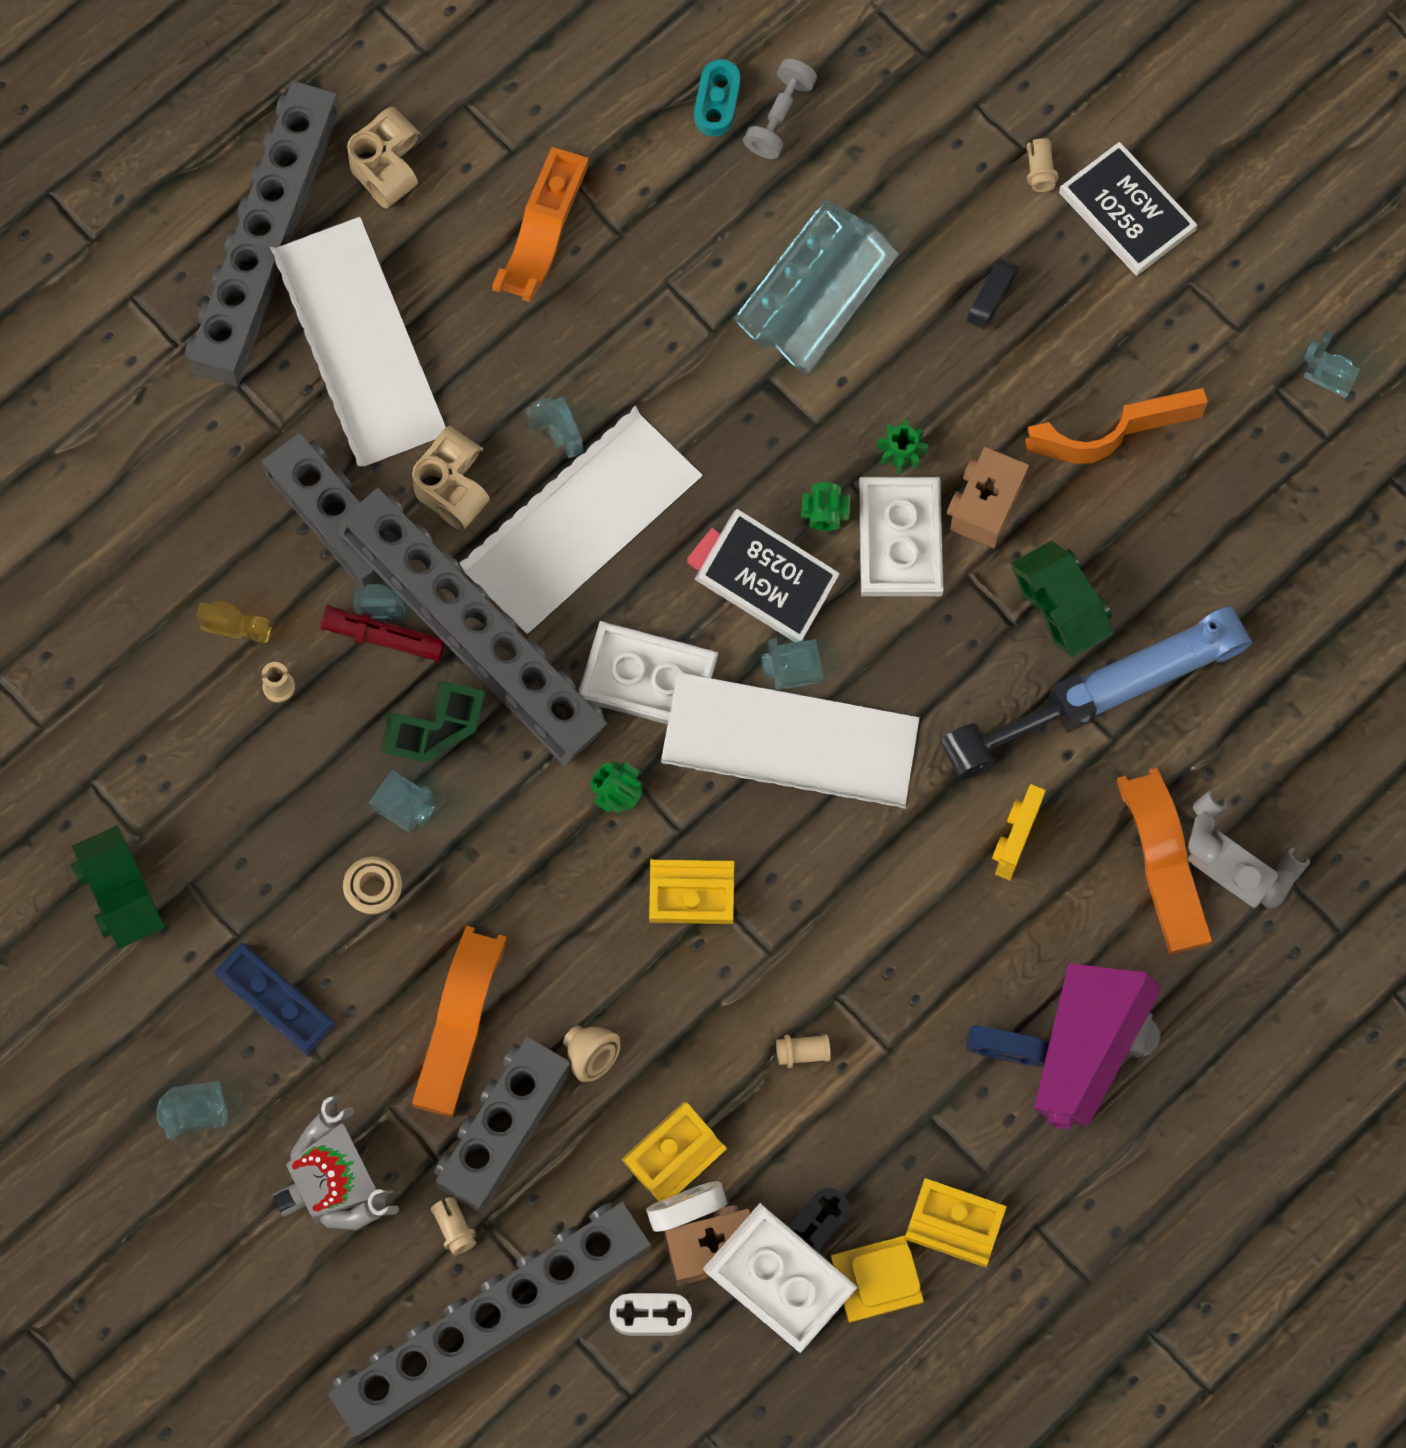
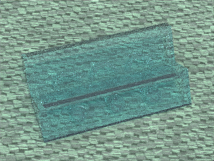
[733,200,899,373]

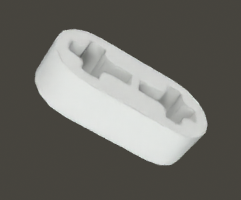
[646,1181,728,1232]
[610,1293,692,1336]

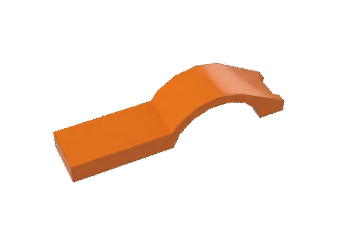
[492,147,589,302]
[1024,388,1208,464]
[1116,768,1212,955]
[412,926,507,1118]

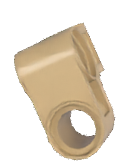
[347,107,422,209]
[412,425,490,531]

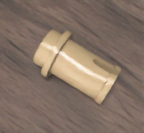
[1026,139,1059,192]
[261,662,295,703]
[776,1034,830,1068]
[430,1197,476,1255]

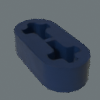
[966,1026,1049,1067]

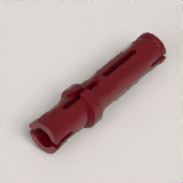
[320,604,445,663]

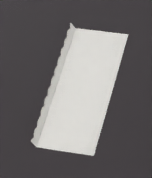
[270,217,446,466]
[460,405,703,634]
[661,672,919,808]

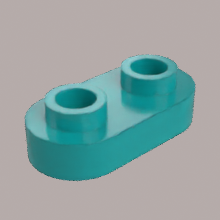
[694,59,740,137]

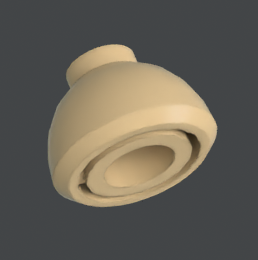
[343,857,402,915]
[563,1025,620,1082]

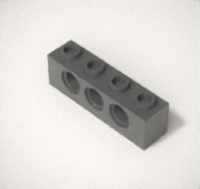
[261,432,398,593]
[434,1036,571,1215]

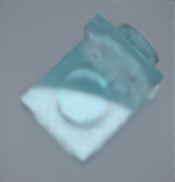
[1303,330,1361,398]
[526,397,583,458]
[353,584,407,619]
[761,639,823,690]
[368,770,435,833]
[157,1081,229,1140]

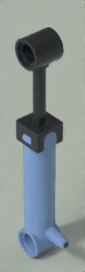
[940,606,1252,780]

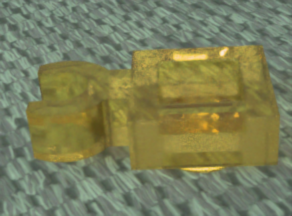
[196,601,272,643]

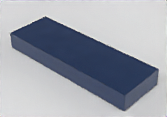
[213,942,336,1057]

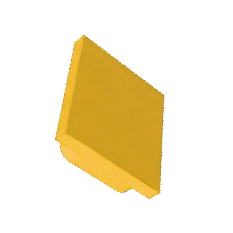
[830,1236,924,1323]

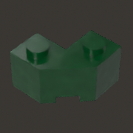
[1011,540,1114,658]
[379,681,485,763]
[70,825,165,950]

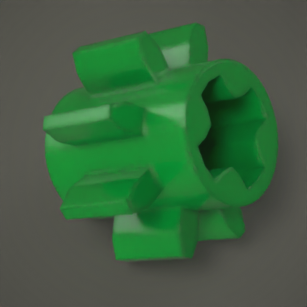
[877,420,928,473]
[801,482,850,531]
[591,761,642,813]

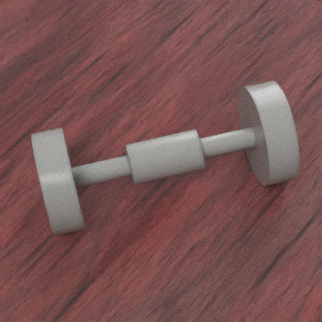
[743,59,817,159]

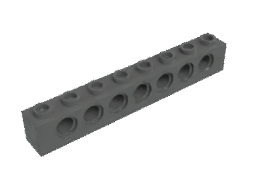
[185,81,340,387]
[337,487,607,767]
[327,1202,651,1443]

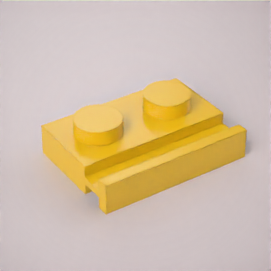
[992,784,1046,880]
[649,860,734,924]
[621,1102,727,1202]
[904,1178,1007,1268]

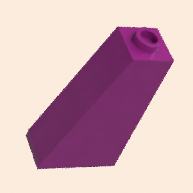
[1034,963,1161,1130]

